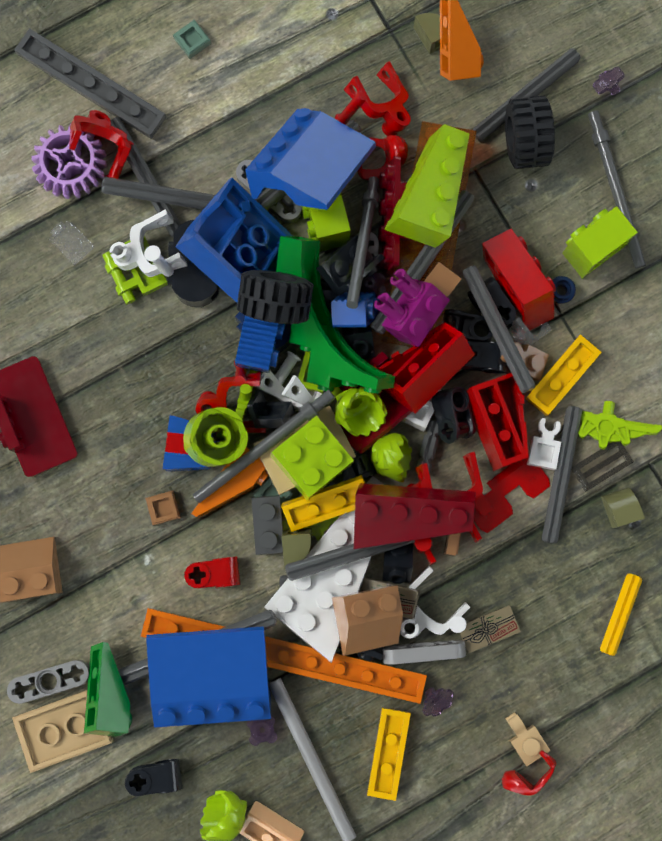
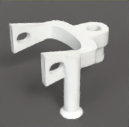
[110,209,187,277]
[254,351,326,412]
[400,566,470,639]

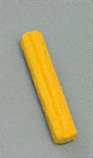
[600,573,642,656]

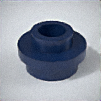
[552,276,576,304]

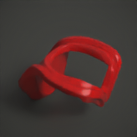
[357,135,408,180]
[502,750,556,796]

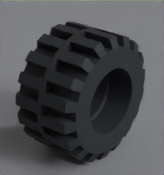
[505,95,555,169]
[236,270,314,324]

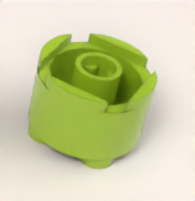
[183,407,248,467]

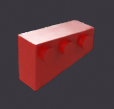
[482,228,556,333]
[373,322,475,414]
[466,373,529,472]

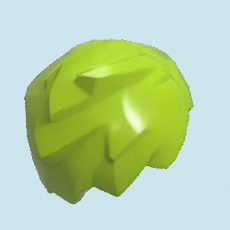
[335,387,387,437]
[371,433,412,482]
[200,790,247,841]

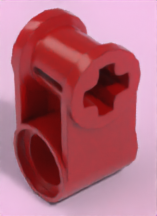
[184,556,241,588]

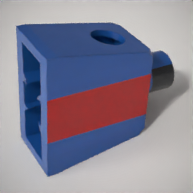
[163,415,219,472]

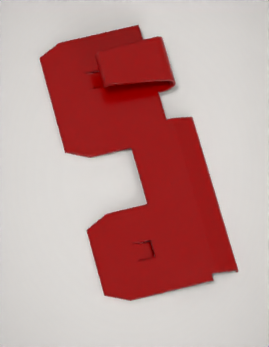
[474,458,550,533]

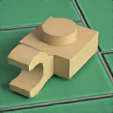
[505,712,551,767]

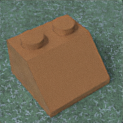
[0,537,63,603]
[332,585,403,656]

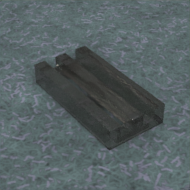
[571,442,634,492]

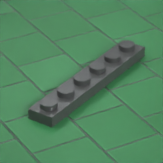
[14,28,166,139]

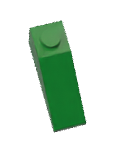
[84,642,132,737]

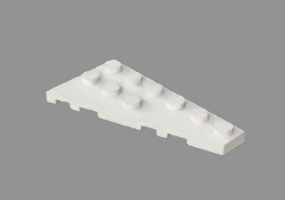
[264,476,384,663]

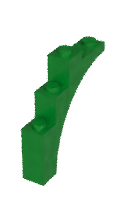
[276,236,395,394]

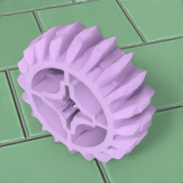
[32,124,107,200]

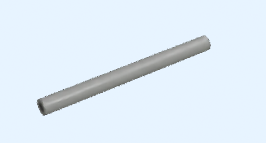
[269,678,357,841]

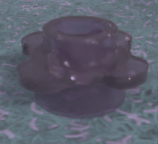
[247,715,278,746]

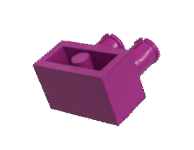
[374,269,450,347]

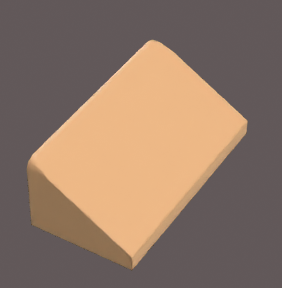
[239,801,304,841]

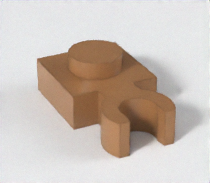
[500,342,549,381]

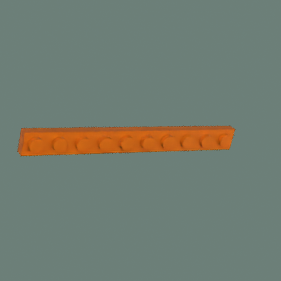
[141,608,427,704]

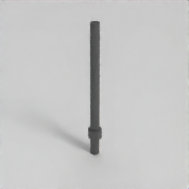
[588,110,646,269]
[346,176,379,309]
[193,389,336,503]

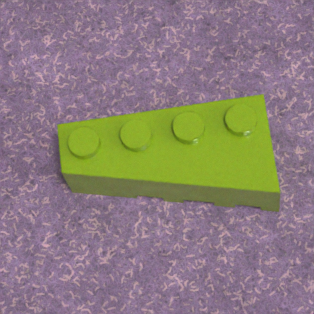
[384,124,469,248]

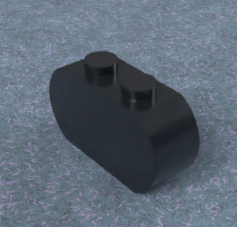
[167,220,219,307]

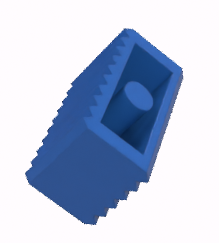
[331,291,381,327]
[235,316,285,373]

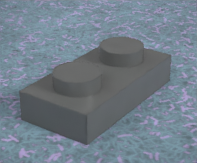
[251,495,283,555]

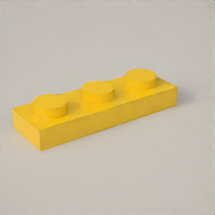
[525,334,602,416]
[281,475,365,532]
[367,707,411,801]

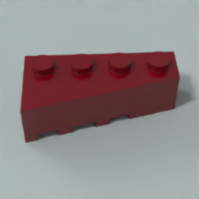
[354,483,476,549]

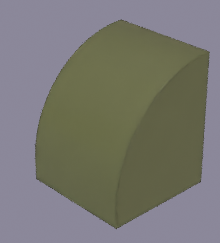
[413,13,440,54]
[601,488,645,528]
[282,528,312,570]

